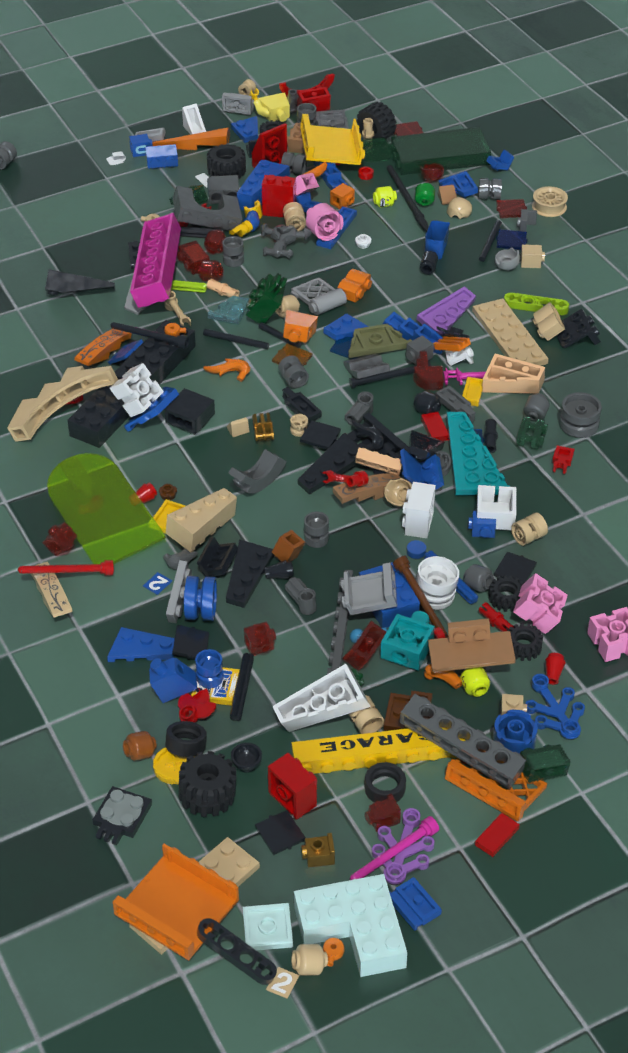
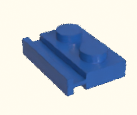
[389,877,442,931]

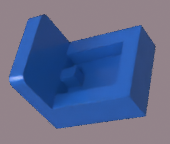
[486,150,514,171]
[296,192,321,213]
[468,511,496,538]

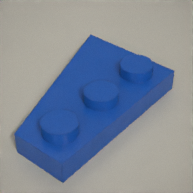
[107,627,175,662]

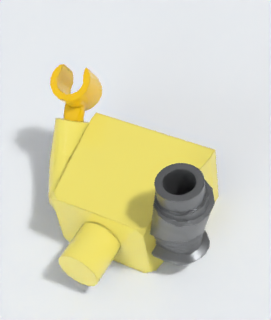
[249,88,298,122]

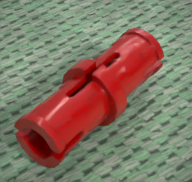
[478,602,514,632]

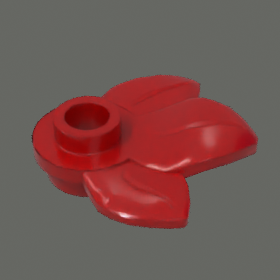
[178,689,217,723]

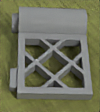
[290,277,347,315]

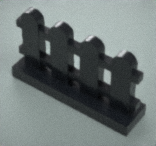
[344,412,415,475]

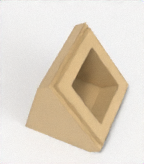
[227,417,249,437]

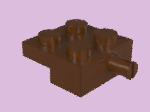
[384,691,432,731]

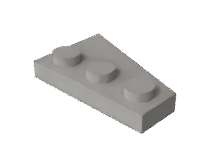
[166,560,192,623]

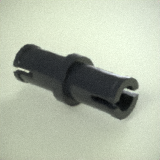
[483,419,498,453]

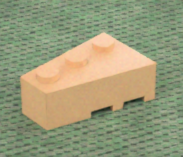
[483,354,545,394]

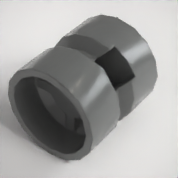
[297,103,316,126]
[0,141,17,170]
[281,152,307,175]
[478,178,502,199]
[222,236,244,267]
[278,356,309,388]
[304,511,329,548]

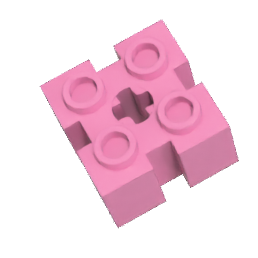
[513,573,568,634]
[587,607,628,662]

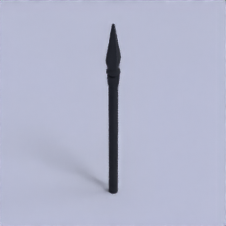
[387,165,429,232]

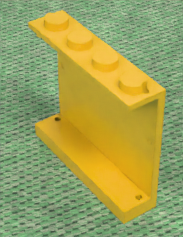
[300,114,365,165]

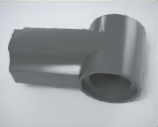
[345,392,373,426]
[285,577,317,615]

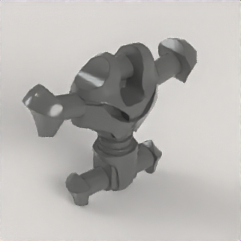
[261,224,312,259]

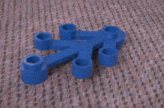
[525,674,585,739]

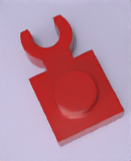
[552,445,575,474]

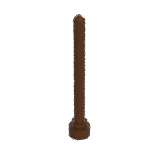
[392,555,448,638]

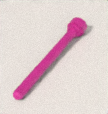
[350,816,439,880]

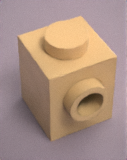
[521,245,545,268]
[500,694,527,716]

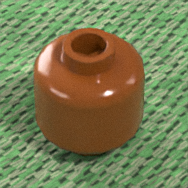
[123,731,156,761]

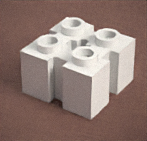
[110,363,164,417]

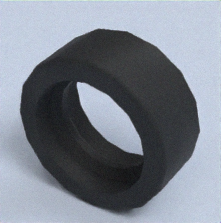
[165,721,207,757]
[364,762,406,805]

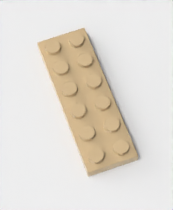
[472,299,548,366]
[129,837,260,955]

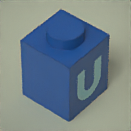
[129,134,153,157]

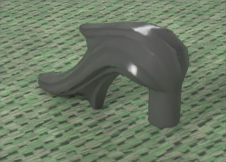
[163,544,200,570]

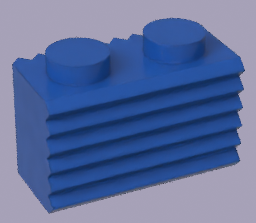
[146,144,178,169]

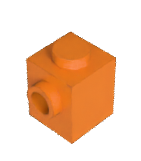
[330,183,355,209]

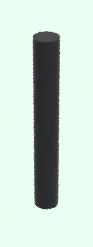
[258,322,302,349]

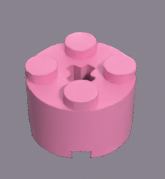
[306,203,343,241]

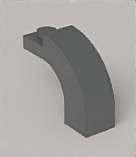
[228,449,287,493]

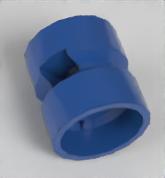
[195,649,224,689]

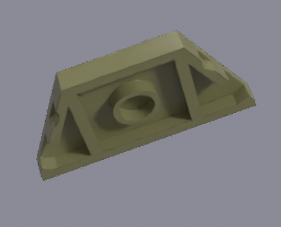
[348,324,412,358]

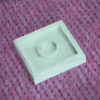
[243,903,293,951]

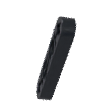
[197,918,277,985]

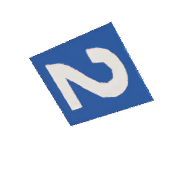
[143,572,172,595]

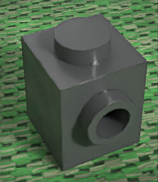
[406,336,434,365]

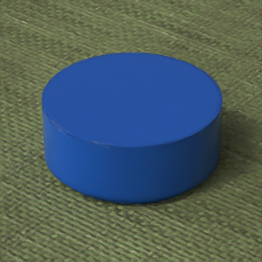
[407,540,426,559]

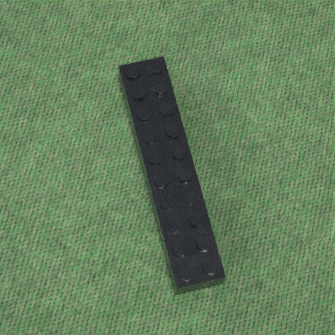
[67,320,196,448]

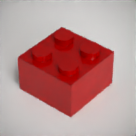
[268,753,317,820]

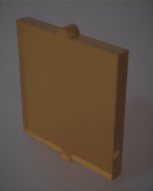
[272,344,313,366]

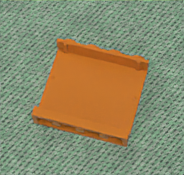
[113,843,239,961]

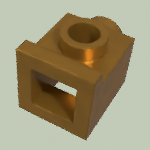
[301,833,335,868]

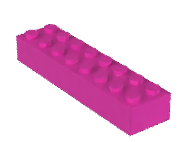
[130,213,181,308]

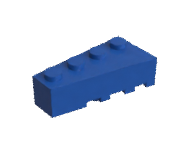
[237,160,290,210]

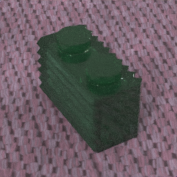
[520,744,570,783]

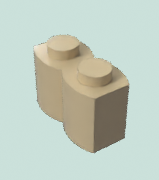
[533,302,565,341]

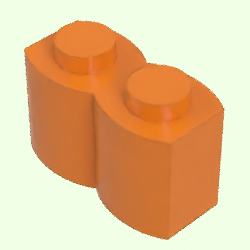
[338,268,372,302]

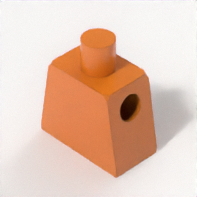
[283,310,318,343]

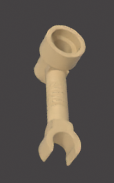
[164,291,191,326]

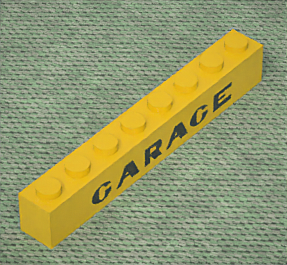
[291,727,466,774]

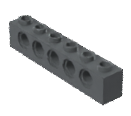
[400,694,526,789]

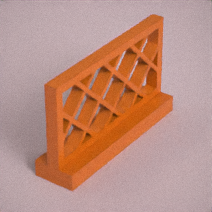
[445,749,548,822]

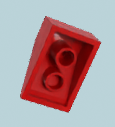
[252,123,287,168]

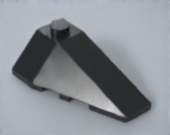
[45,269,115,296]

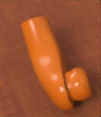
[424,664,462,689]

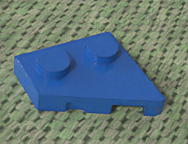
[231,116,258,143]
[439,171,478,197]
[323,314,369,341]

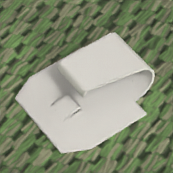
[106,151,126,165]

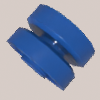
[184,576,217,621]

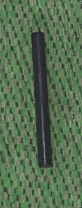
[479,220,502,262]
[203,329,269,350]

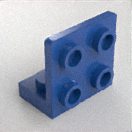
[400,449,444,490]

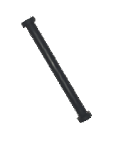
[349,361,432,388]

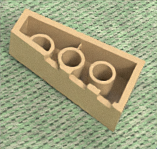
[165,488,237,552]

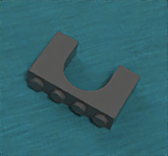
[172,186,242,230]

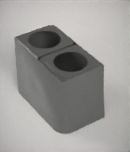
[207,175,239,204]

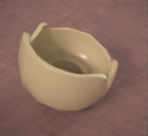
[447,197,472,219]
[384,478,412,507]

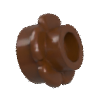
[159,484,177,500]

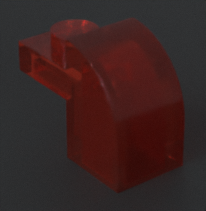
[413,351,444,390]

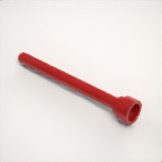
[18,560,114,576]

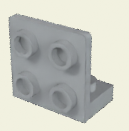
[222,92,259,115]

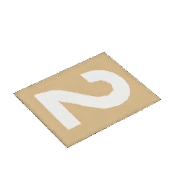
[266,967,300,999]

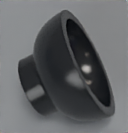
[231,743,262,772]

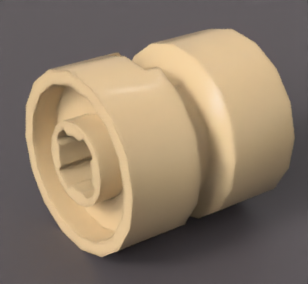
[283,202,306,231]
[511,513,548,546]
[349,695,384,734]

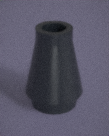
[265,560,294,579]

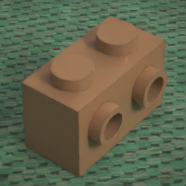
[287,123,305,154]

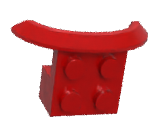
[279,74,335,112]

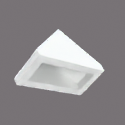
[182,104,206,135]

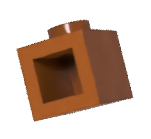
[272,530,305,561]

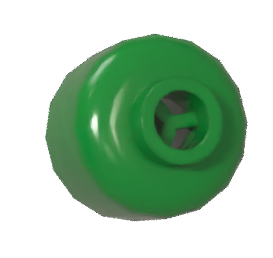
[415,183,435,206]

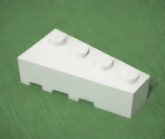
[273,664,371,732]

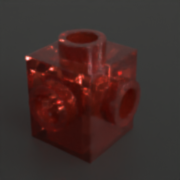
[42,522,77,556]
[244,621,276,655]

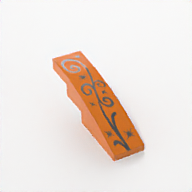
[74,329,132,366]

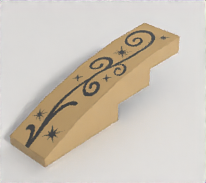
[31,561,73,618]

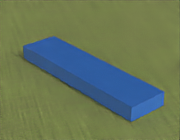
[316,206,357,249]

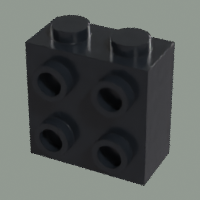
[164,388,215,434]

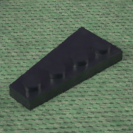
[298,434,360,495]
[226,539,275,608]

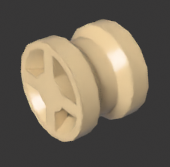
[238,79,256,95]
[290,414,308,437]

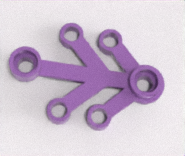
[372,808,435,884]

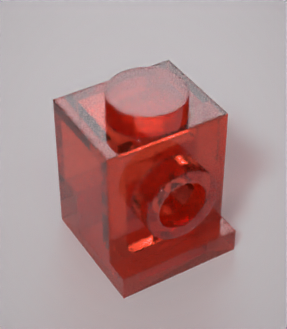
[365,793,401,832]

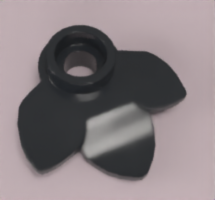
[436,326,470,338]

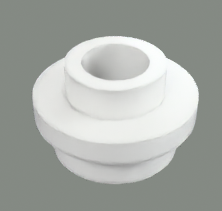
[355,234,371,249]

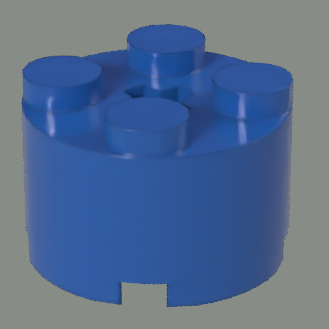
[493,709,538,760]

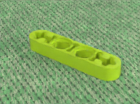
[504,293,569,315]

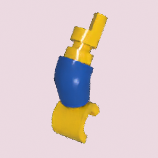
[229,200,263,237]

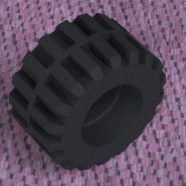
[356,101,397,144]
[207,144,246,179]

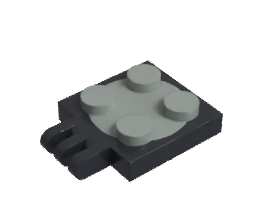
[92,786,152,845]

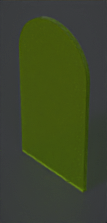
[47,453,166,564]

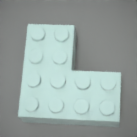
[294,874,407,977]

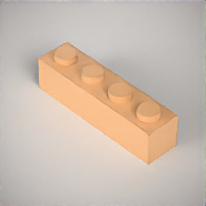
[355,448,402,476]

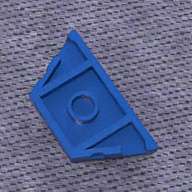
[124,387,179,432]

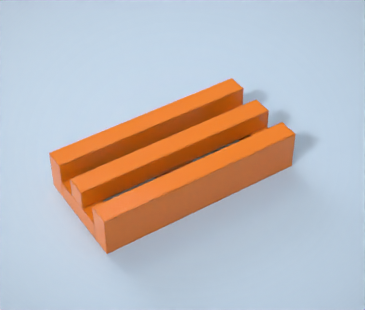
[433,336,471,351]

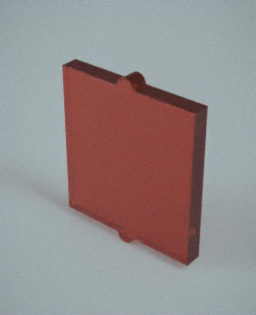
[394,121,424,141]
[496,199,527,218]

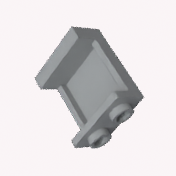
[341,563,397,615]

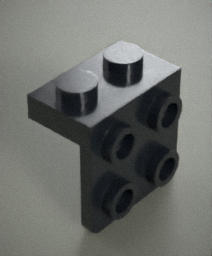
[557,309,601,348]

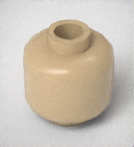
[275,295,300,318]
[291,944,328,975]

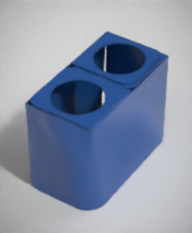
[425,221,450,260]

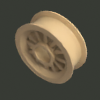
[532,186,568,217]

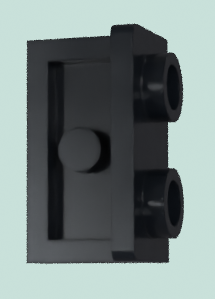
[197,537,238,577]

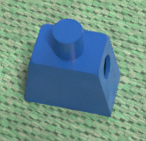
[149,658,197,703]

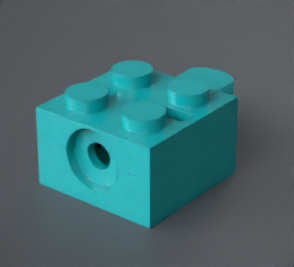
[381,611,435,671]

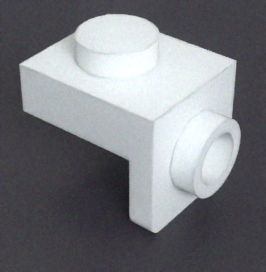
[445,346,474,366]

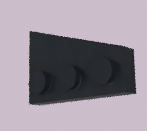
[409,430,445,460]

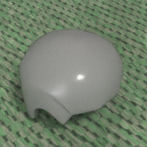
[495,247,520,271]

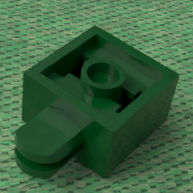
[246,273,287,324]

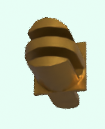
[252,413,274,441]

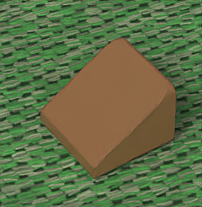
[438,185,457,205]

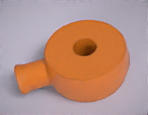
[164,323,186,337]
[323,938,345,967]

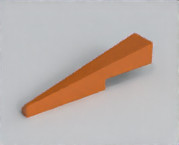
[152,128,230,150]

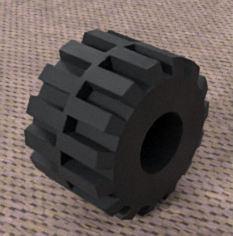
[178,751,237,817]

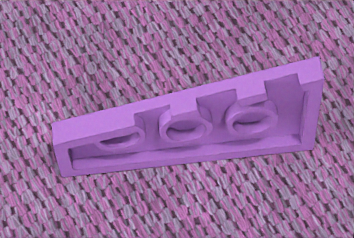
[416,286,476,337]

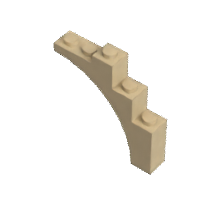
[7,366,118,442]

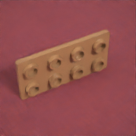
[428,618,516,672]

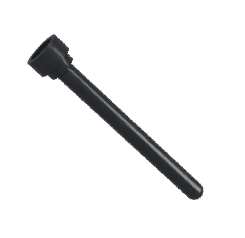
[110,322,190,350]

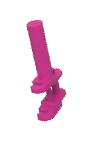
[443,367,486,386]

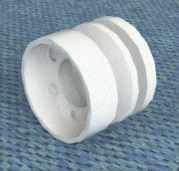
[416,556,459,610]

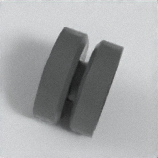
[559,392,602,437]

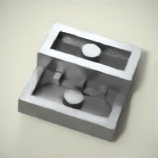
[316,110,349,129]
[343,354,390,379]

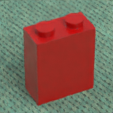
[262,175,296,218]

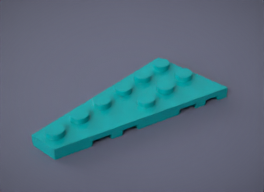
[446,412,510,495]

